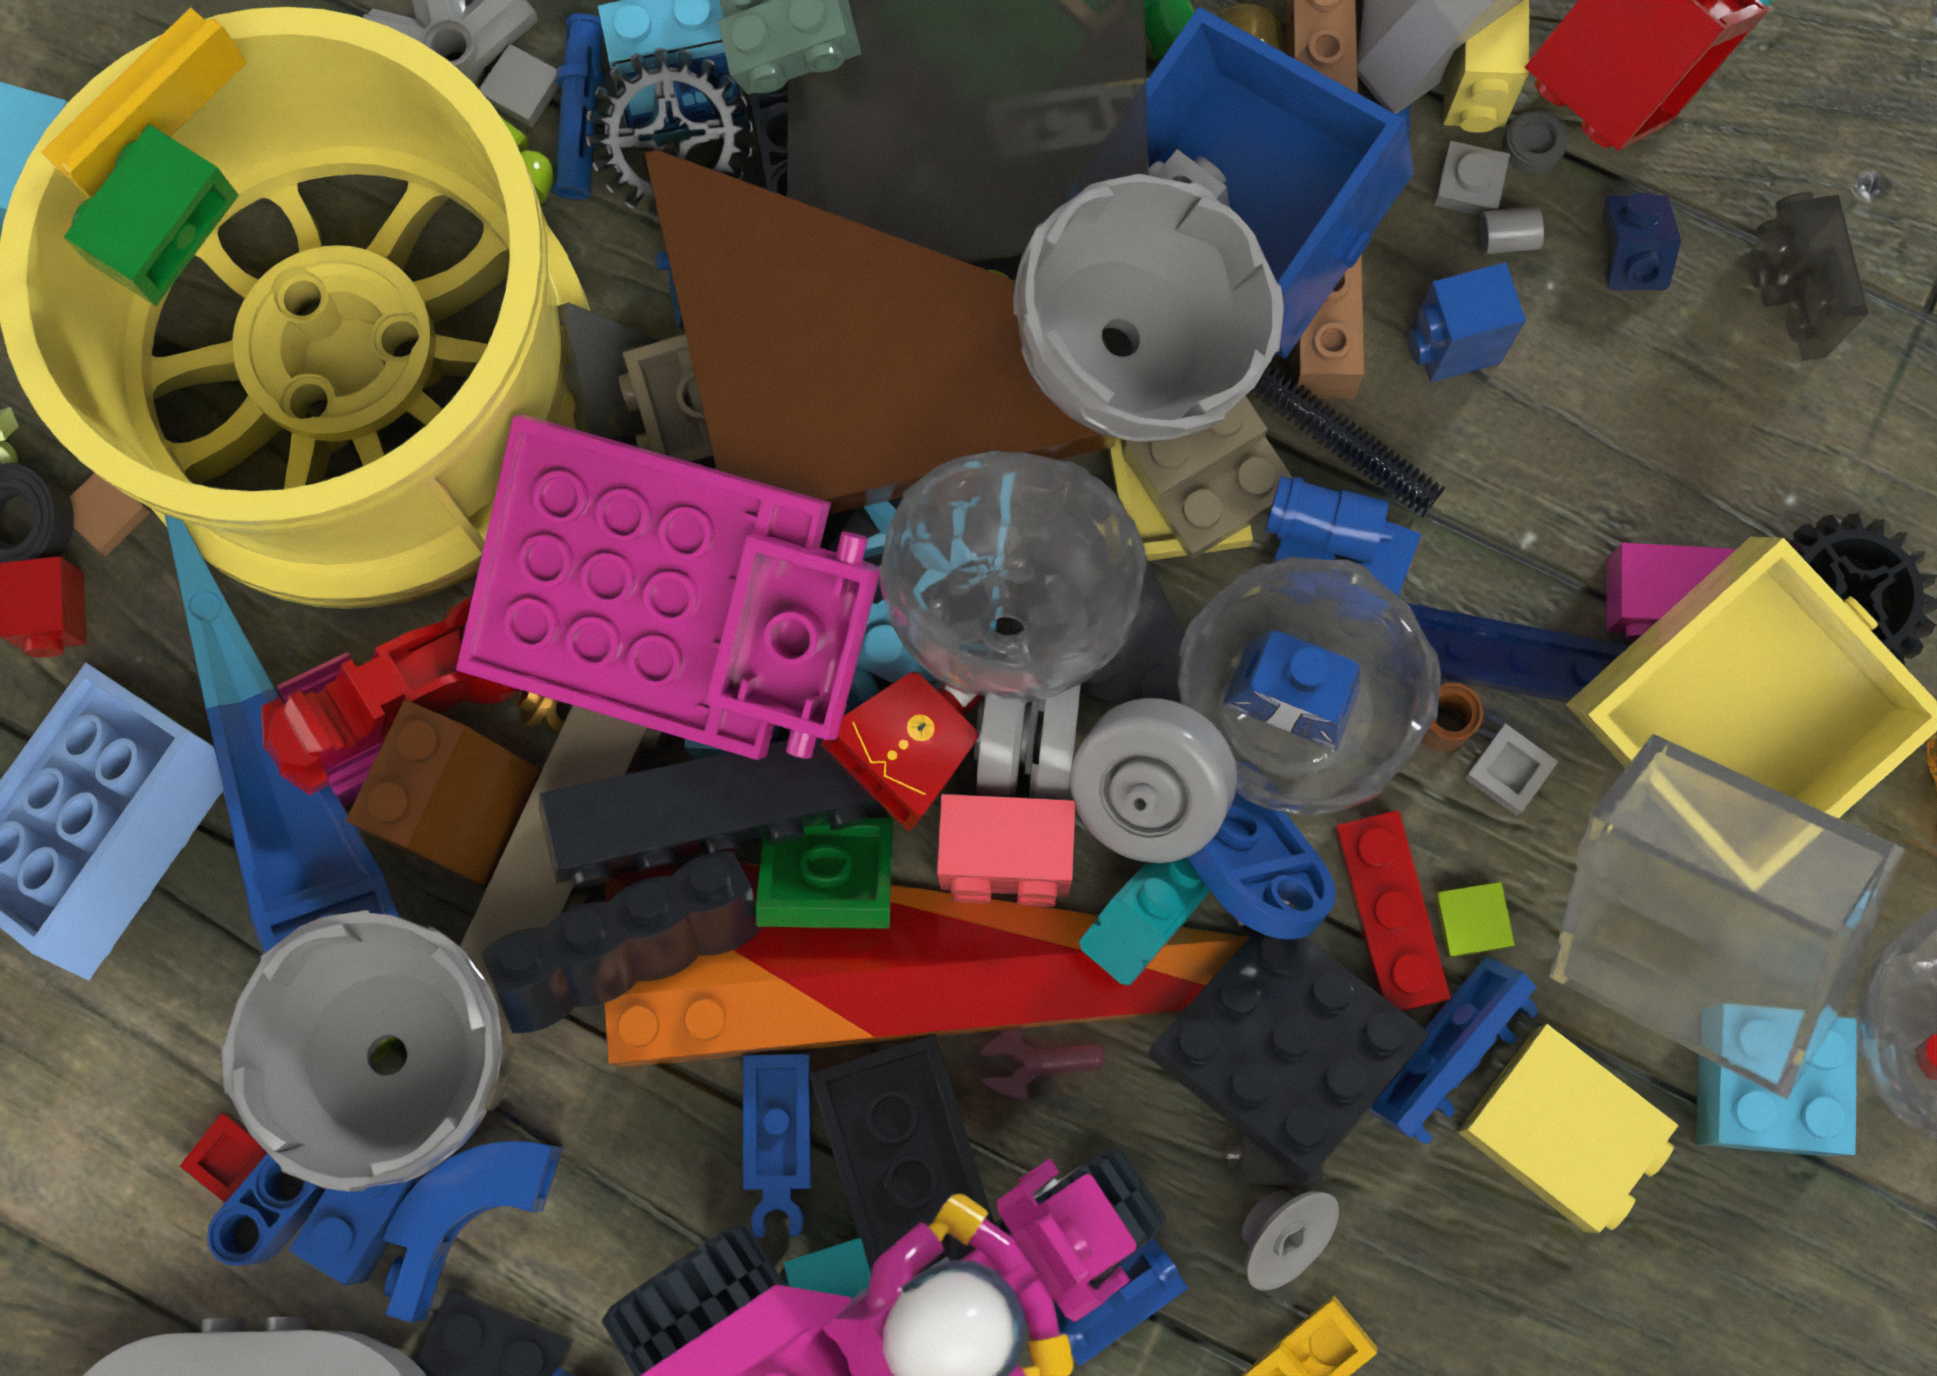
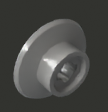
[1242,1190,1339,1291]

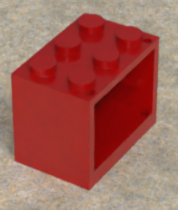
[1524,0,1770,151]

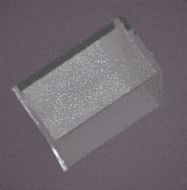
[1549,734,1905,1100]

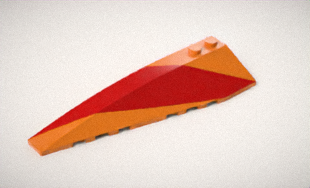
[605,862,1249,1068]

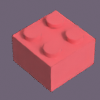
[937,794,1075,907]

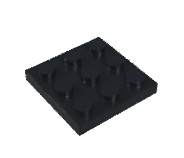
[1148,931,1430,1185]

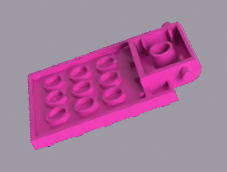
[456,414,881,760]

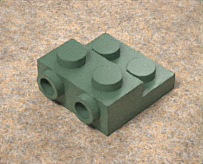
[718,0,862,95]

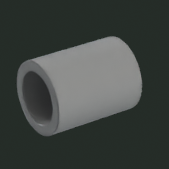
[1479,206,1544,255]

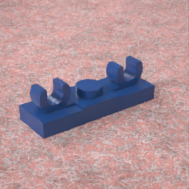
[1369,956,1538,1144]

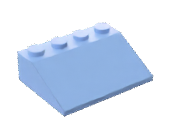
[0,662,223,981]

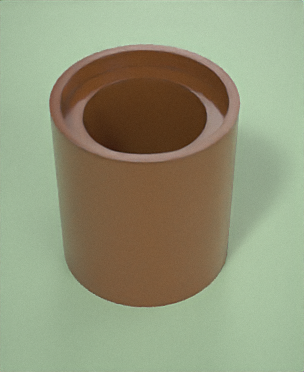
[1414,683,1483,752]

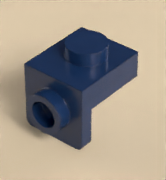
[1602,193,1681,290]

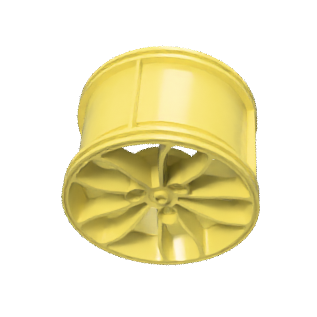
[0,7,590,609]

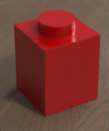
[0,556,86,658]

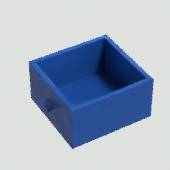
[1067,6,1414,359]

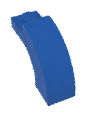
[382,1141,563,1322]

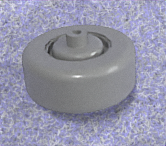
[1070,698,1237,863]

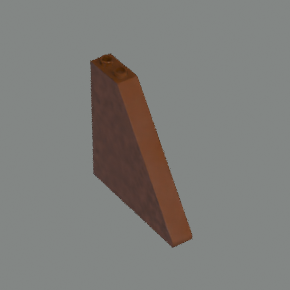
[645,150,1115,515]

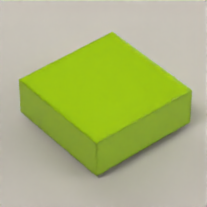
[1434,882,1515,958]

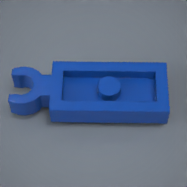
[743,1054,812,1237]

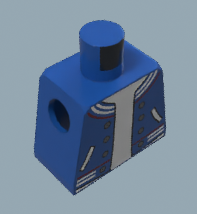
[1222,630,1360,751]

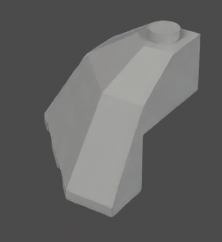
[1357,0,1524,114]

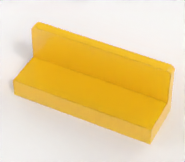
[41,7,247,198]

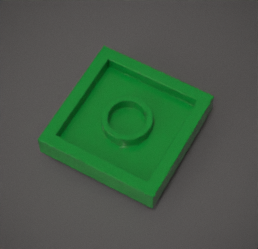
[756,818,894,929]

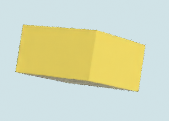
[1565,537,1937,892]

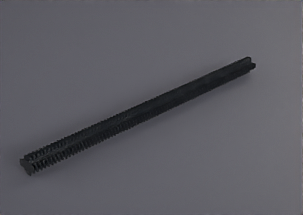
[916,121,1445,518]

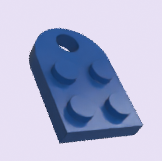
[1186,765,1336,939]

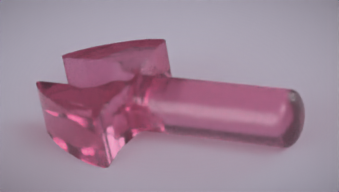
[979,1027,1105,1101]

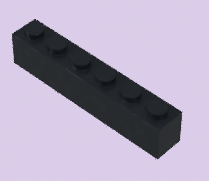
[538,737,886,889]

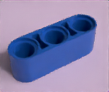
[207,1154,326,1266]

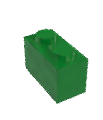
[63,124,239,306]

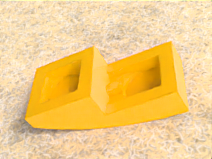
[1241,1295,1378,1376]

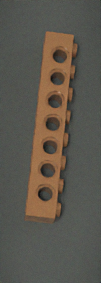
[1285,0,1364,399]

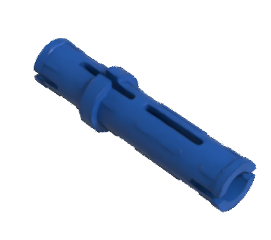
[552,13,606,200]

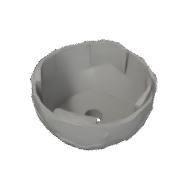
[1013,174,1284,442]
[221,910,503,1191]

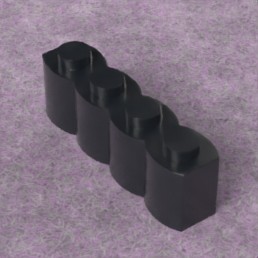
[481,851,760,1033]

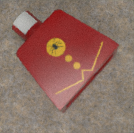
[821,670,983,832]

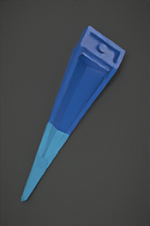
[165,515,399,955]

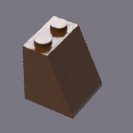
[346,699,542,888]

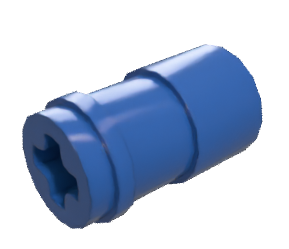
[1265,476,1394,564]

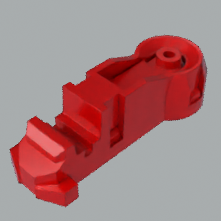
[261,595,520,795]

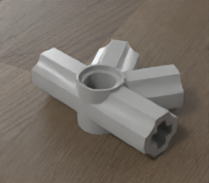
[363,0,538,88]

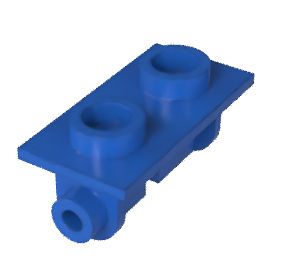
[1054,1238,1188,1367]

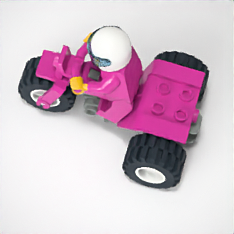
[601,1148,1167,1376]

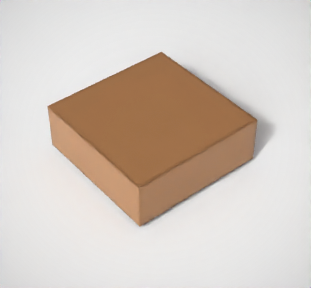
[70,472,151,556]

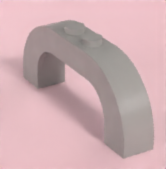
[83,1317,426,1376]

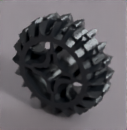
[585,48,753,217]
[1785,513,1937,665]

